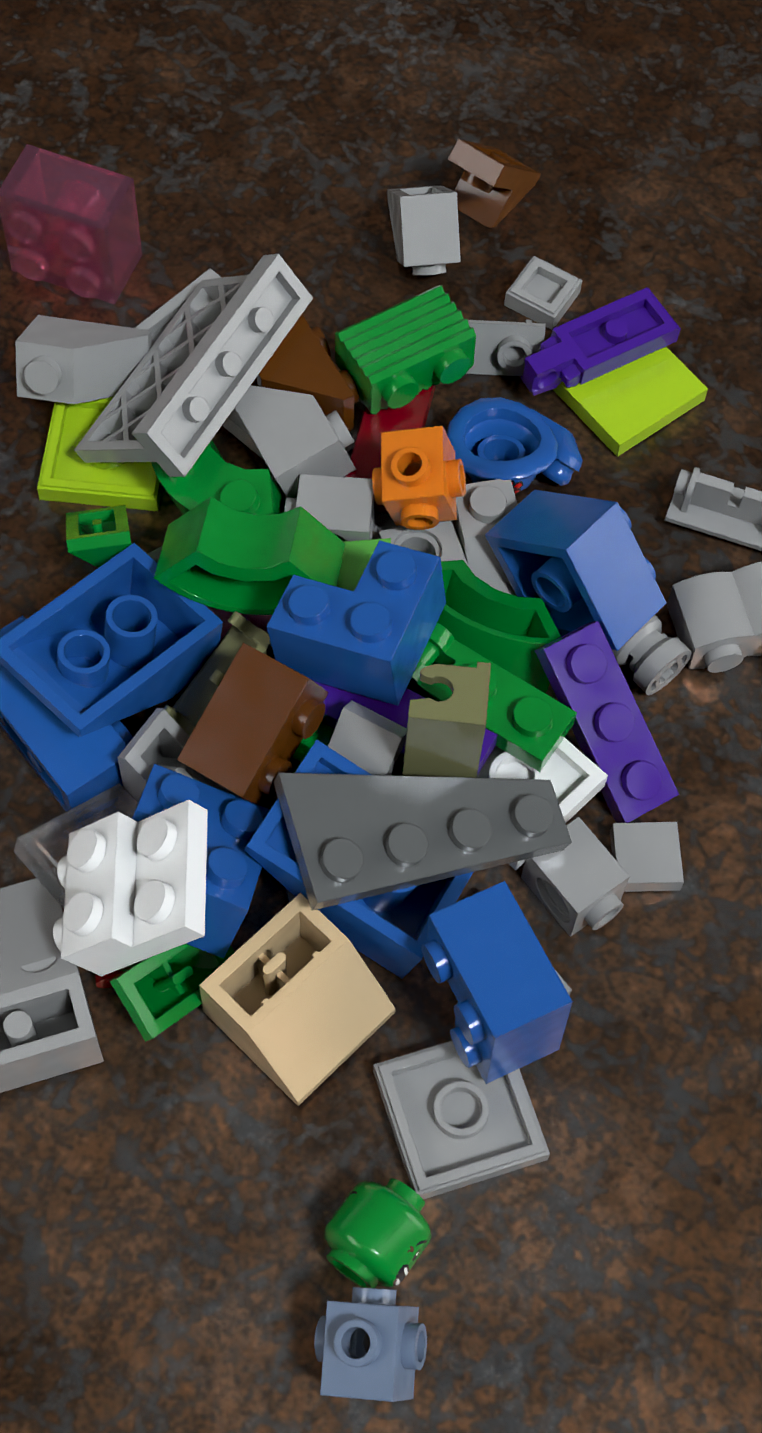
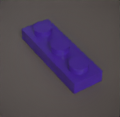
[535,621,679,823]

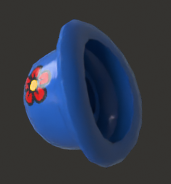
[447,397,558,494]

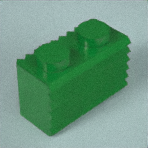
[335,285,476,415]

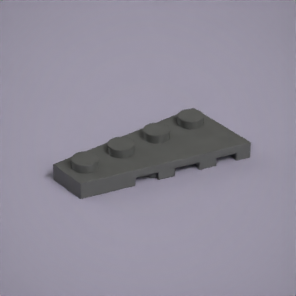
[274,773,572,911]

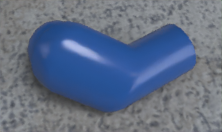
[531,409,583,486]

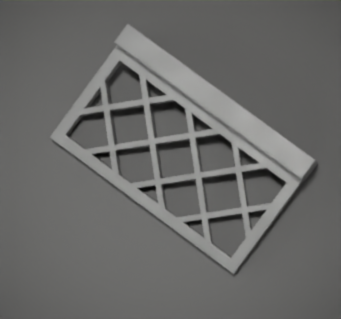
[74,253,313,477]

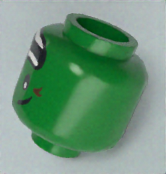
[324,1178,431,1288]

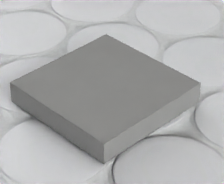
[373,1041,550,1200]

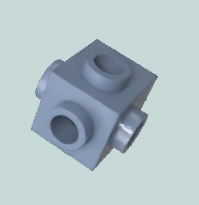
[314,1287,427,1402]

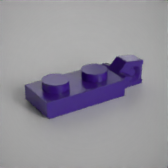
[521,287,681,396]

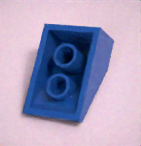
[0,543,223,737]
[245,740,473,979]

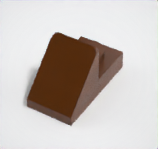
[448,139,541,228]

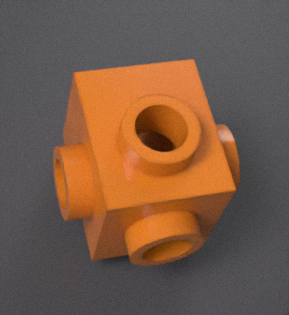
[372,426,466,530]

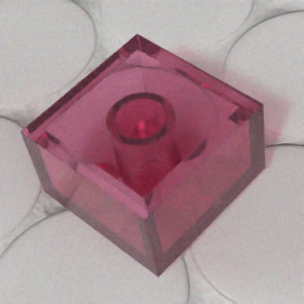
[0,144,142,304]

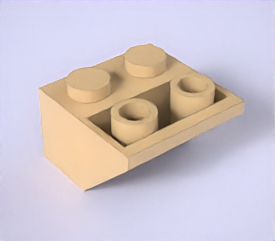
[199,893,396,1106]

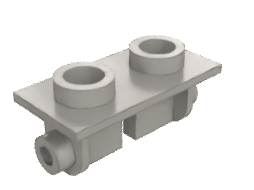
[466,319,546,376]
[665,467,762,551]

